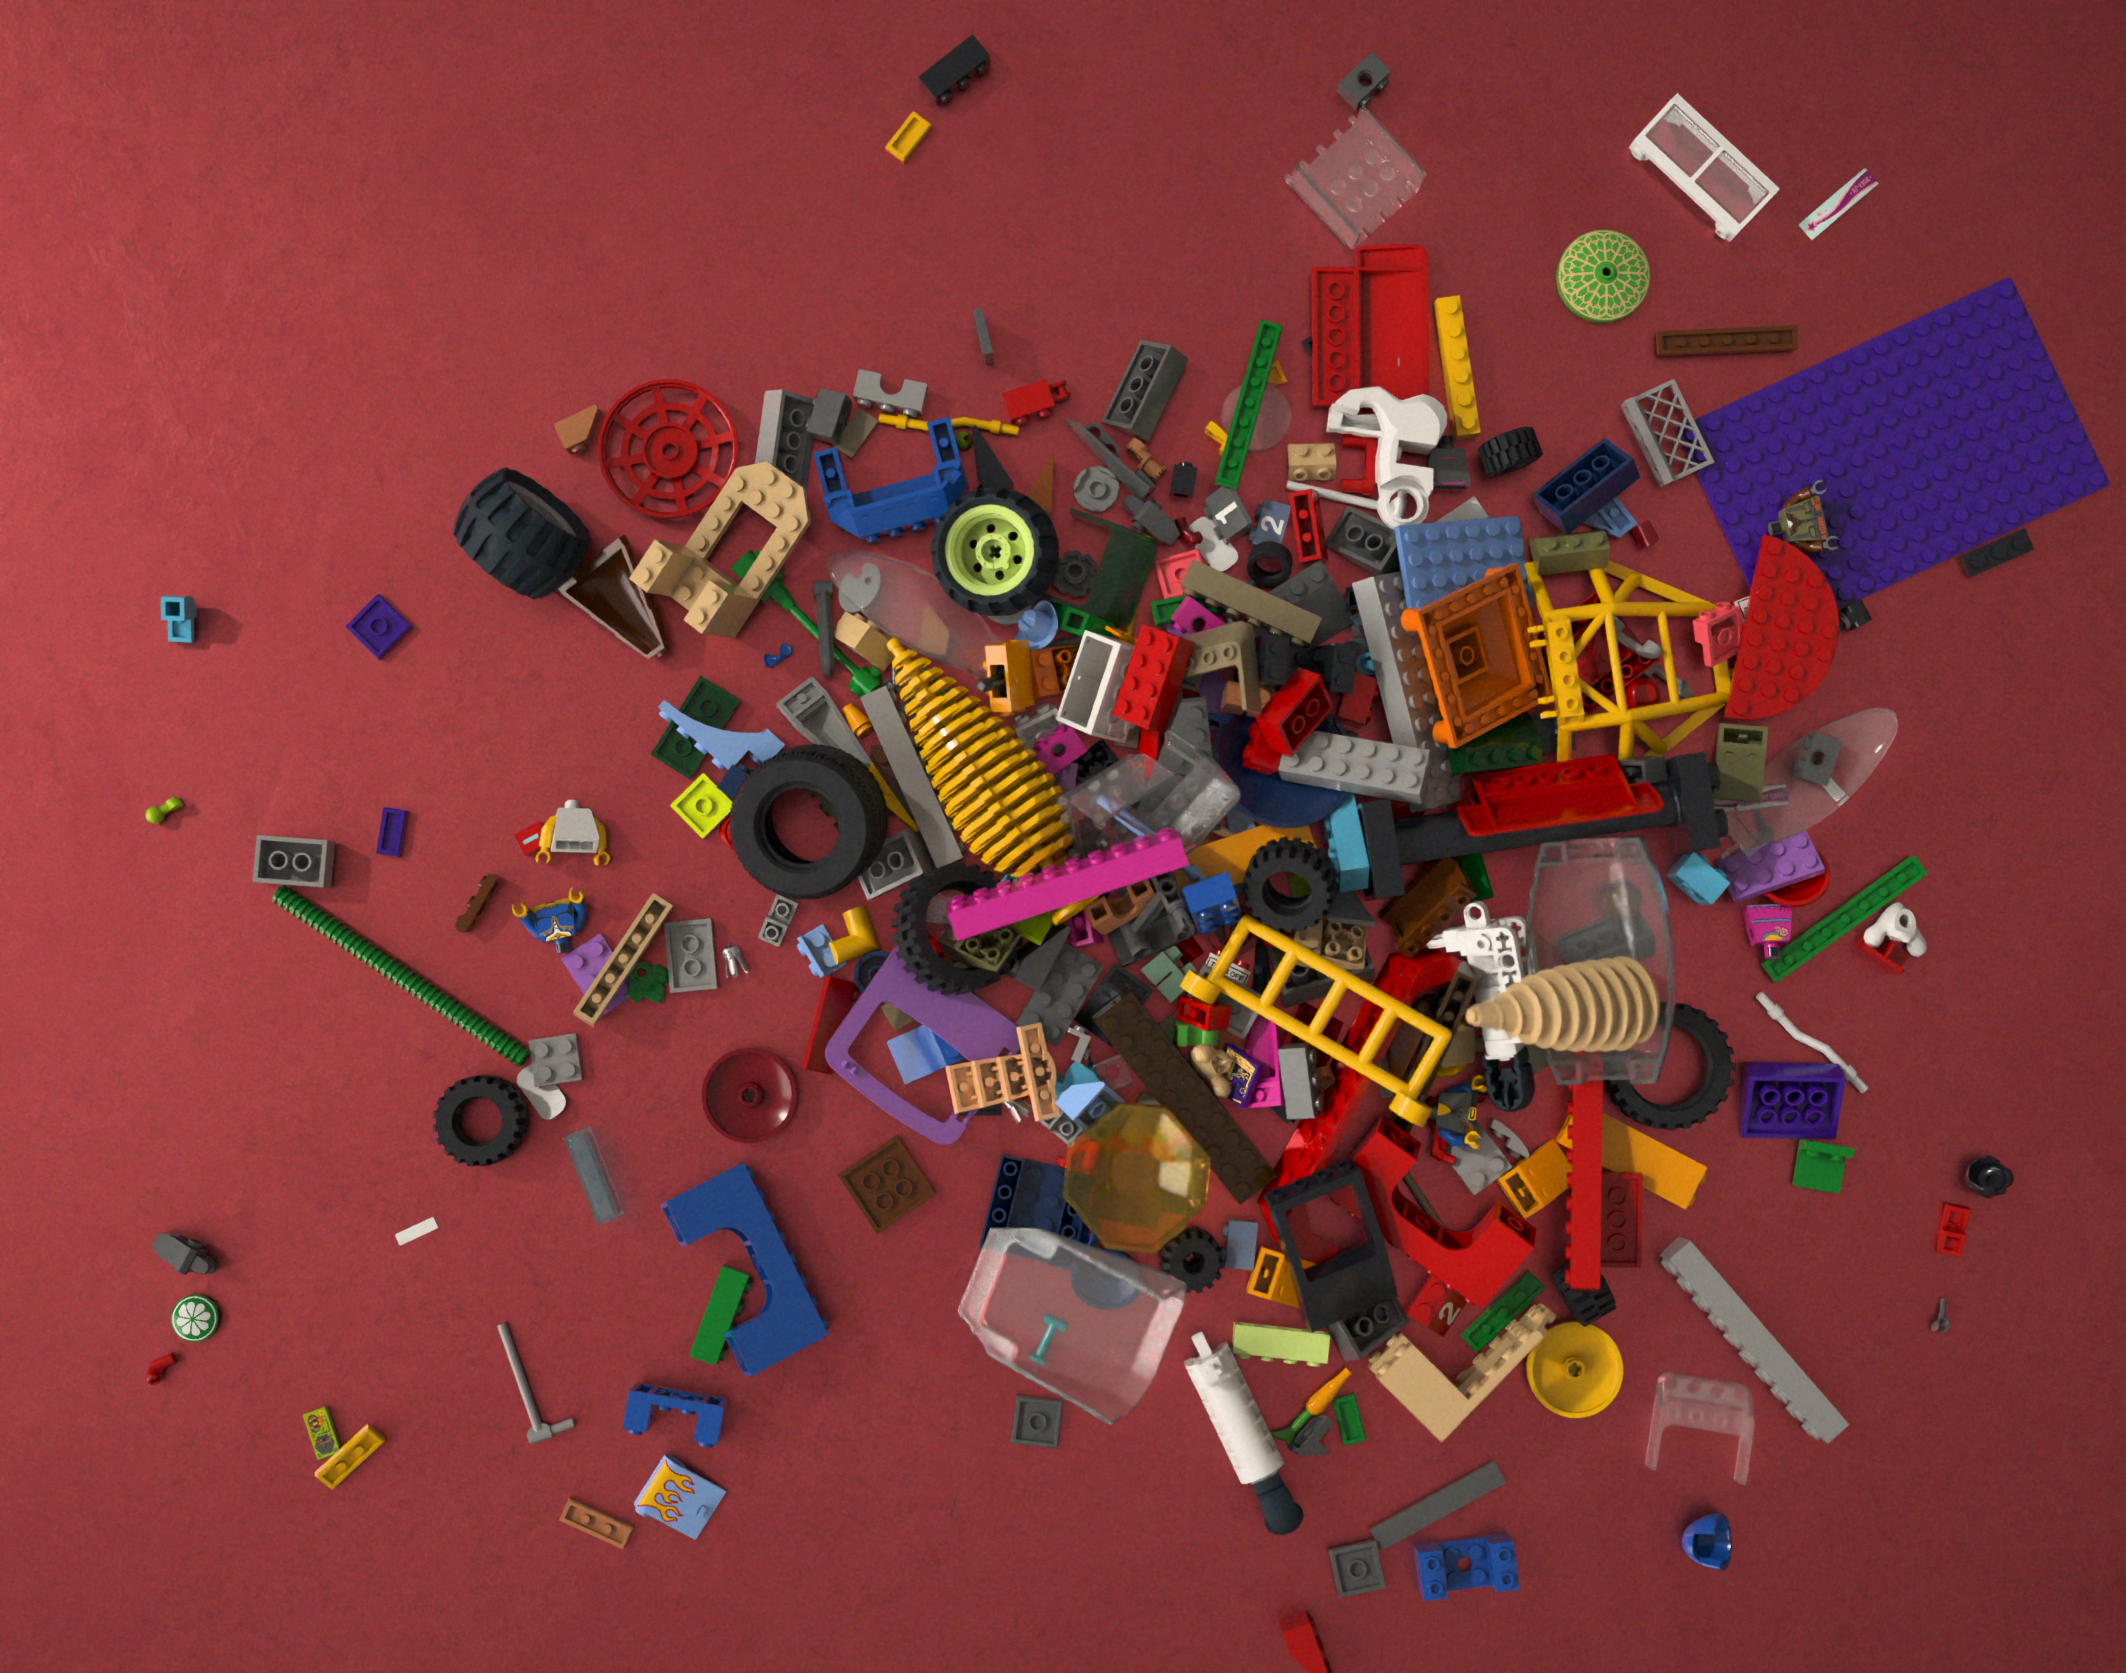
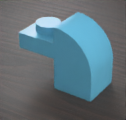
[161,595,197,642]

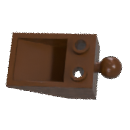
[1390,998,1431,1080]

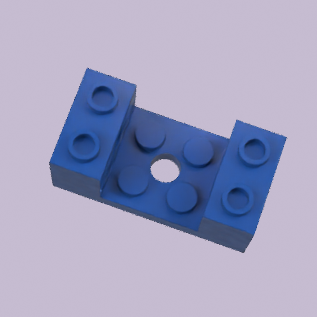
[622,1383,730,1448]
[1413,1533,1520,1601]

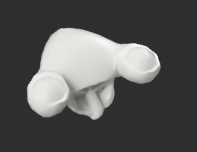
[1864,902,1927,957]

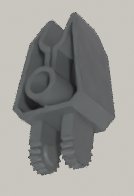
[1122,495,1180,546]
[152,1232,218,1274]

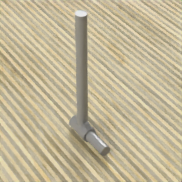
[497,1322,576,1445]

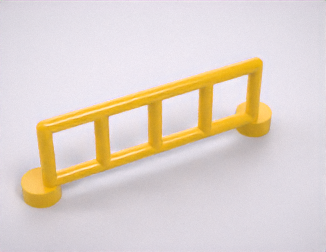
[1180,915,1452,1127]

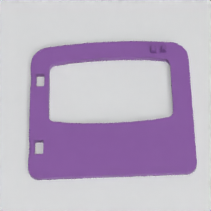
[825,945,1020,1145]

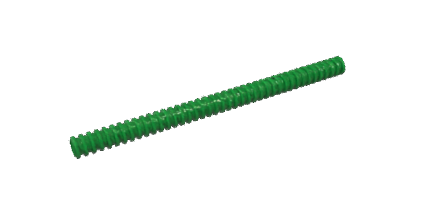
[272,885,530,1067]

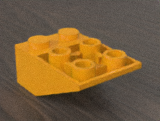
[1496,1139,1572,1219]
[1246,1244,1316,1308]

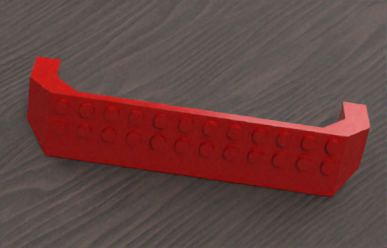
[1257,948,1474,1264]

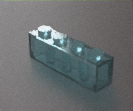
[563,1127,624,1225]

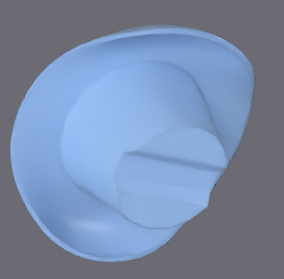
[1015,600,1058,650]

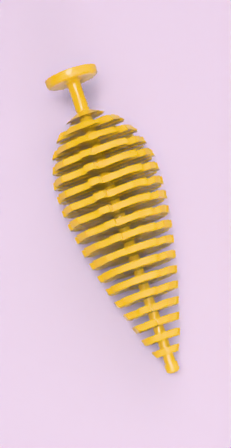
[886,638,1101,926]

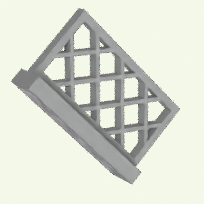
[1621,379,1714,488]

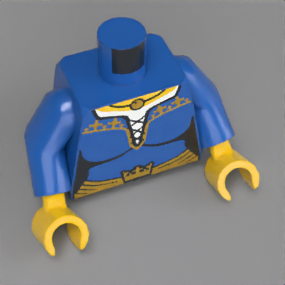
[512,887,588,954]

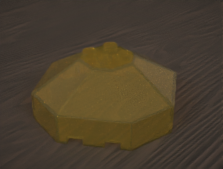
[1063,1102,1210,1254]

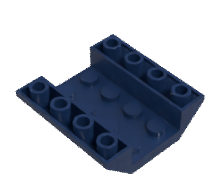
[979,1154,1094,1270]

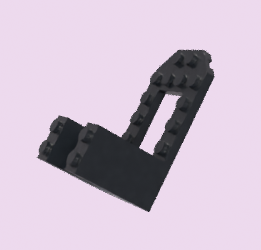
[1234,634,1357,697]

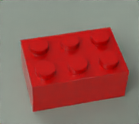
[1255,667,1334,757]

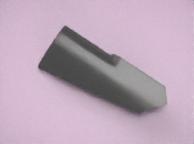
[1065,418,1156,501]

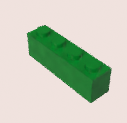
[689,1263,753,1366]

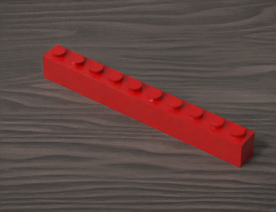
[1565,1050,1603,1291]

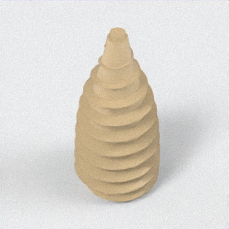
[1466,956,1660,1052]

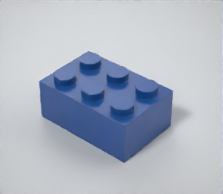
[1182,871,1242,934]

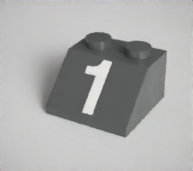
[1203,487,1252,545]

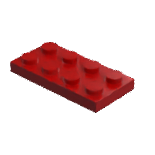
[1600,1172,1643,1268]

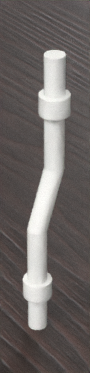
[1756,992,1868,1093]

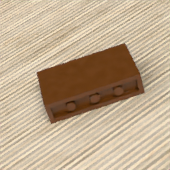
[1379,857,1478,958]

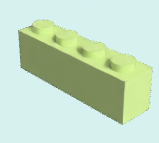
[1231,1321,1330,1367]

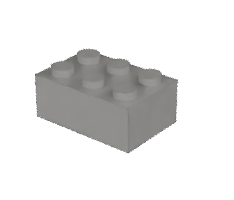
[252,835,335,888]

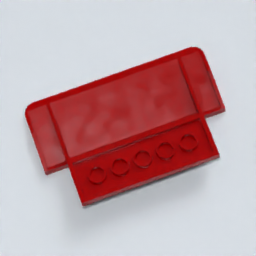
[1311,244,1430,415]
[1458,754,1664,836]

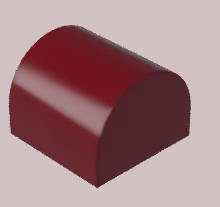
[1631,520,1659,550]

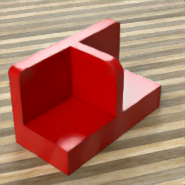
[1855,928,1910,974]

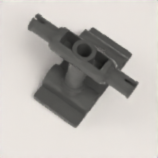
[1108,871,1198,967]

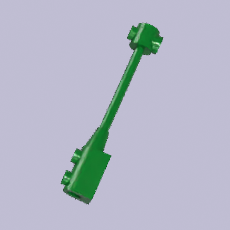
[731,550,883,700]

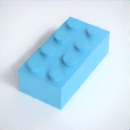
[1321,792,1370,892]

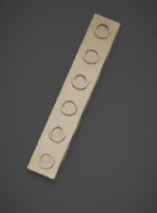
[573,893,673,1028]

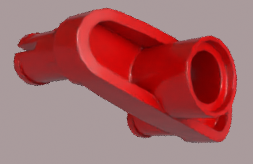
[1341,434,1377,496]

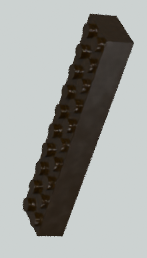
[1092,987,1277,1205]

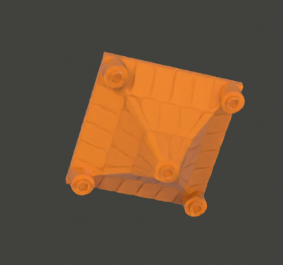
[1401,563,1553,748]

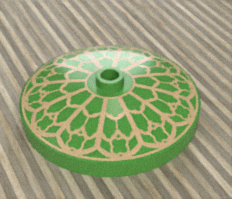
[1556,230,1651,323]

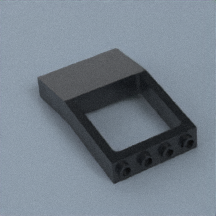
[1264,1158,1398,1333]

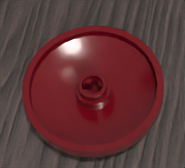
[701,1048,797,1143]

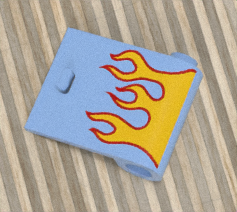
[634,1454,726,1540]

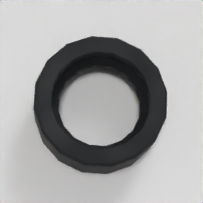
[1247,541,1293,587]

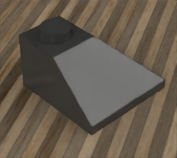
[1326,884,1375,927]

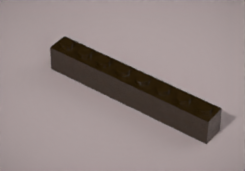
[1389,961,1484,1134]

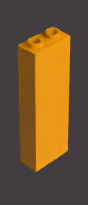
[1172,825,1316,900]
[1555,1112,1707,1210]

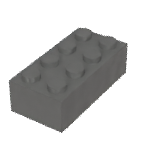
[1016,943,1104,1048]

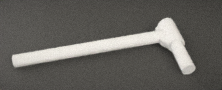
[1286,480,1408,519]

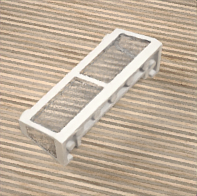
[1629,93,1780,242]

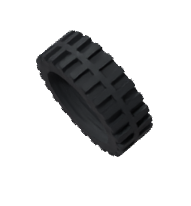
[891,863,1023,995]
[1603,1002,1736,1130]

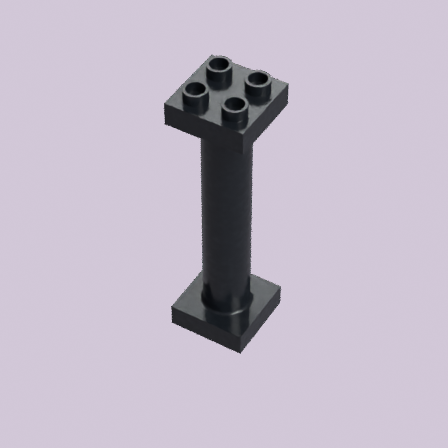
[1357,752,1728,901]

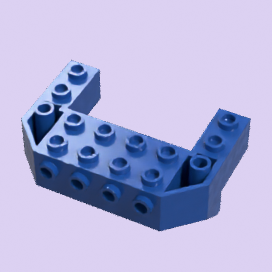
[813,417,969,543]

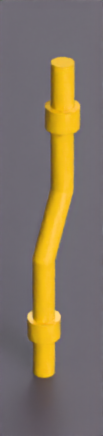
[878,413,1019,436]

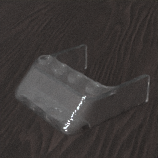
[1108,730,1240,855]
[1645,1372,1755,1485]

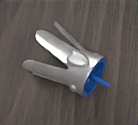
[722,942,749,979]
[1002,1098,1033,1125]

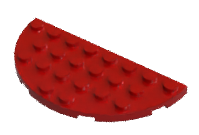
[1724,534,1839,720]

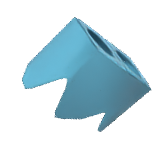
[1054,1055,1100,1099]

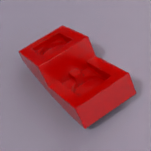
[1936,1202,1971,1257]

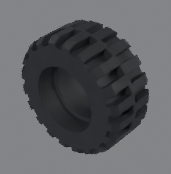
[1242,837,1337,932]
[433,1075,529,1167]

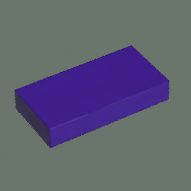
[376,807,409,857]

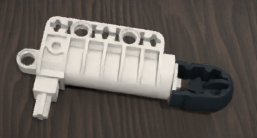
[1426,901,1537,1112]
[1184,1331,1304,1535]

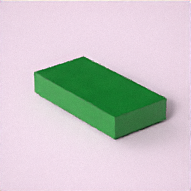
[1332,1393,1367,1446]

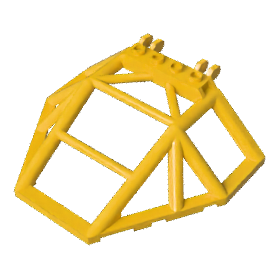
[1524,560,1731,762]

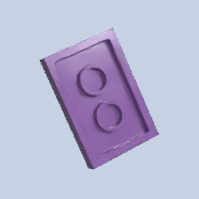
[561,933,631,1017]

